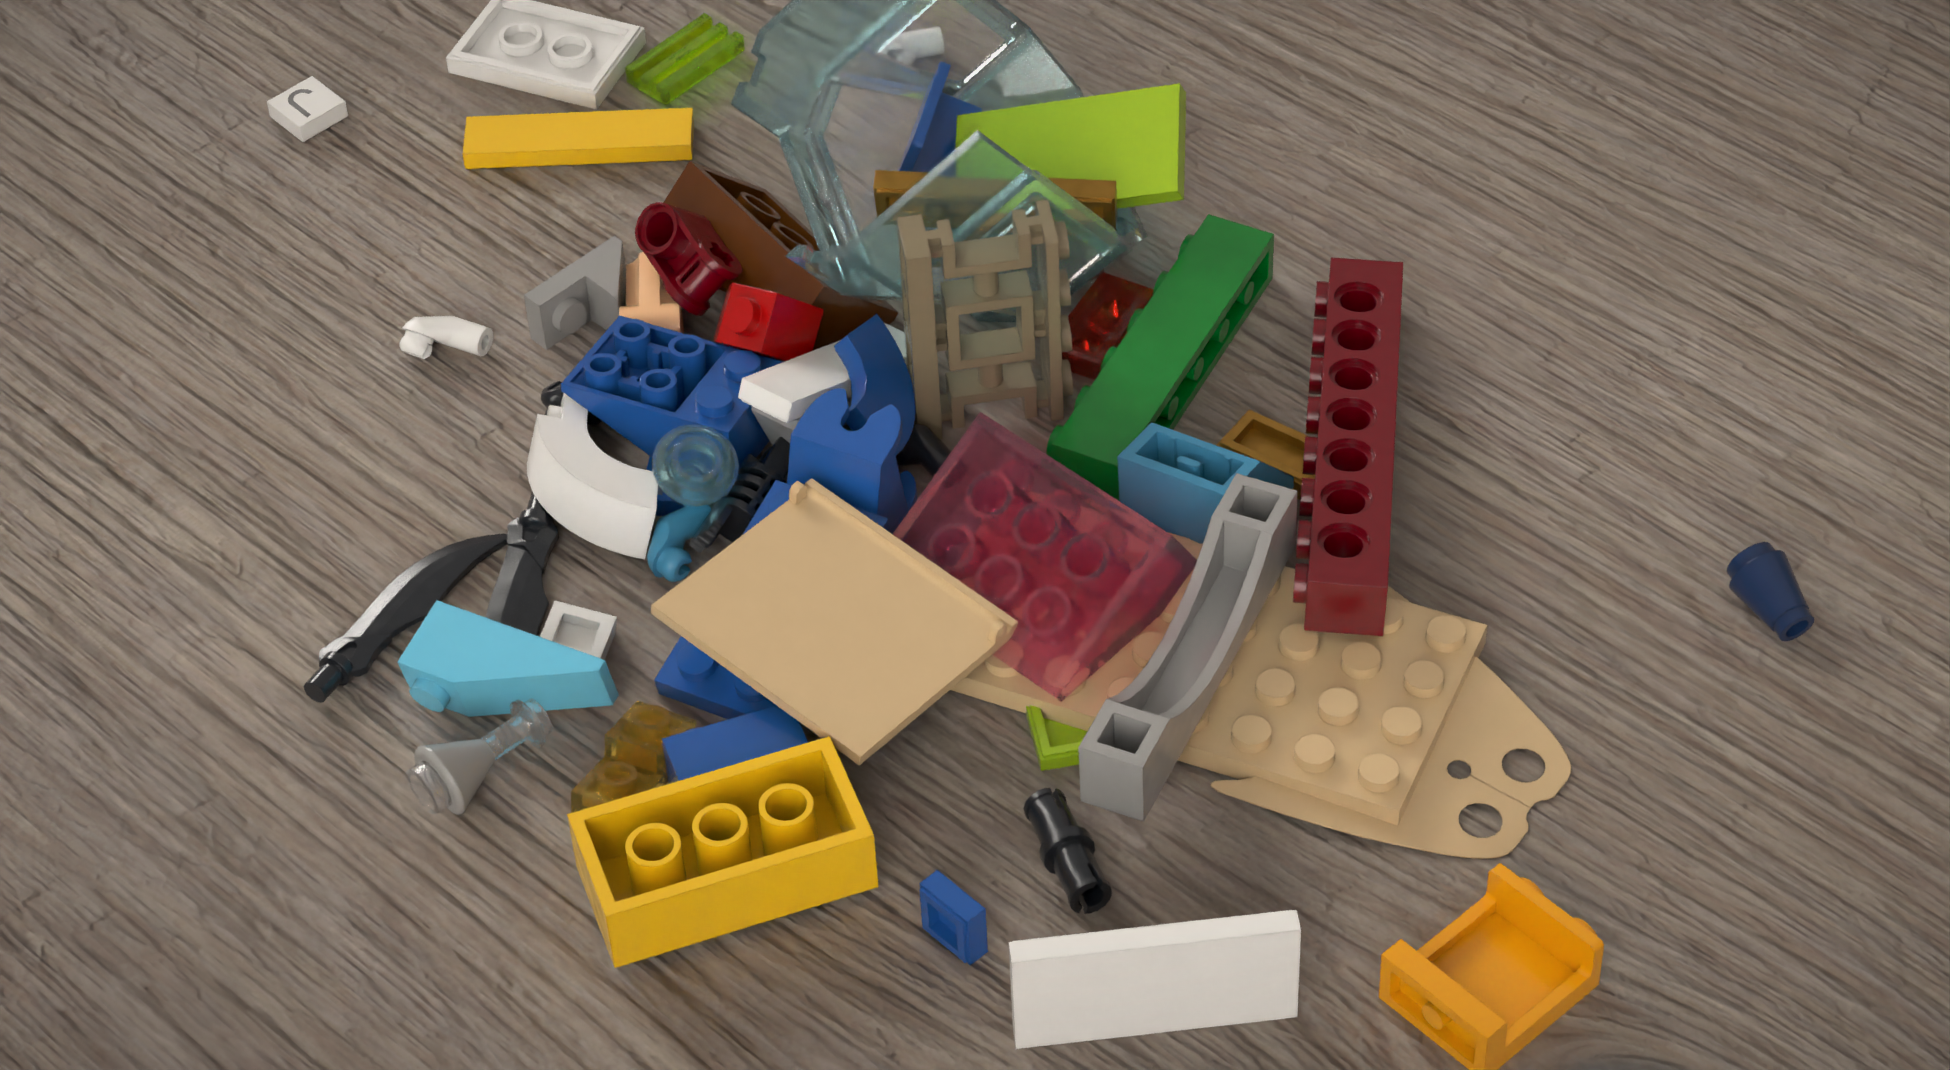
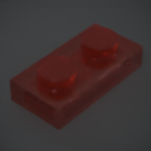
[1062,272,1154,380]

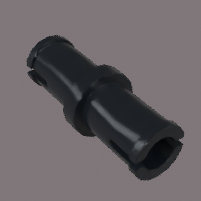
[1023,788,1112,914]

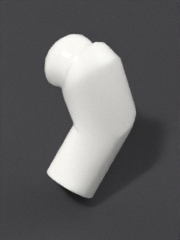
[399,316,493,359]

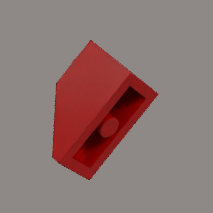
[713,283,824,362]

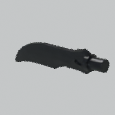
[486,491,559,636]
[304,534,507,703]

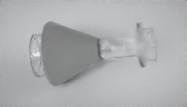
[406,699,553,815]

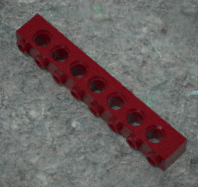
[1293,257,1404,636]

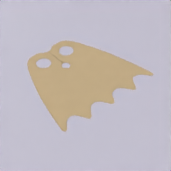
[1211,586,1571,859]

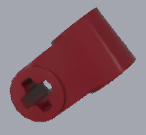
[635,202,743,316]

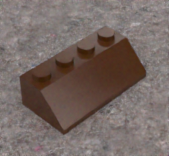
[663,161,899,351]

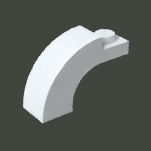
[527,393,659,560]

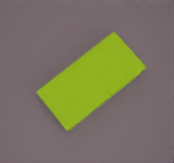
[954,83,1186,230]

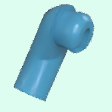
[647,501,711,582]

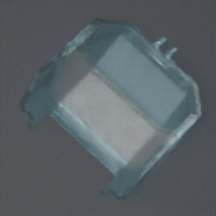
[731,0,1148,323]

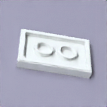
[446,0,646,110]

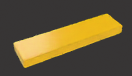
[462,108,694,169]

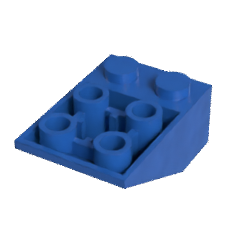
[561,315,782,489]

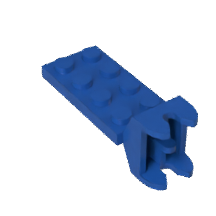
[654,388,917,719]

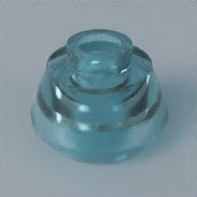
[652,424,739,507]

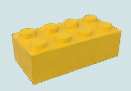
[567,736,879,968]

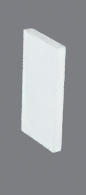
[1009,910,1301,1049]

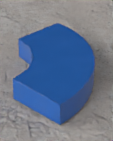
[834,314,915,456]

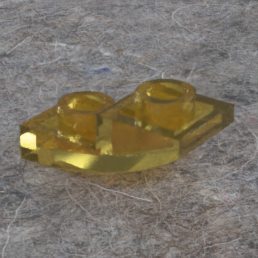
[571,700,696,813]

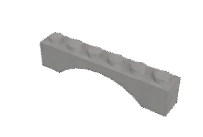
[1078,473,1297,822]

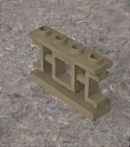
[897,200,1073,439]

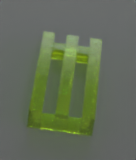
[625,13,745,105]

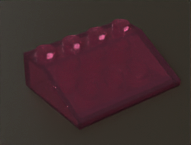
[893,412,1197,702]

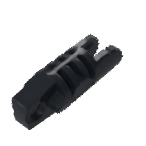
[689,437,790,553]

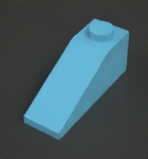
[397,600,619,717]

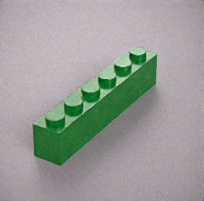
[1046,214,1274,510]

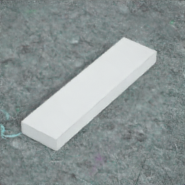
[738,323,907,423]

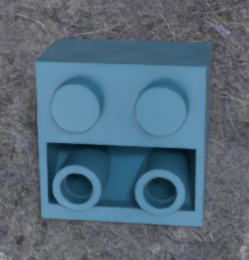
[1117,422,1294,544]

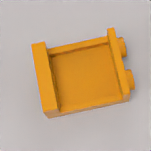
[1379,863,1604,1070]

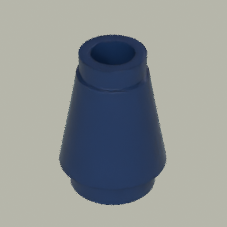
[1727,542,1814,641]

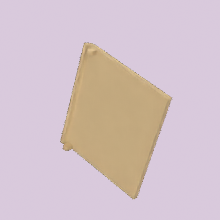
[651,478,1018,766]

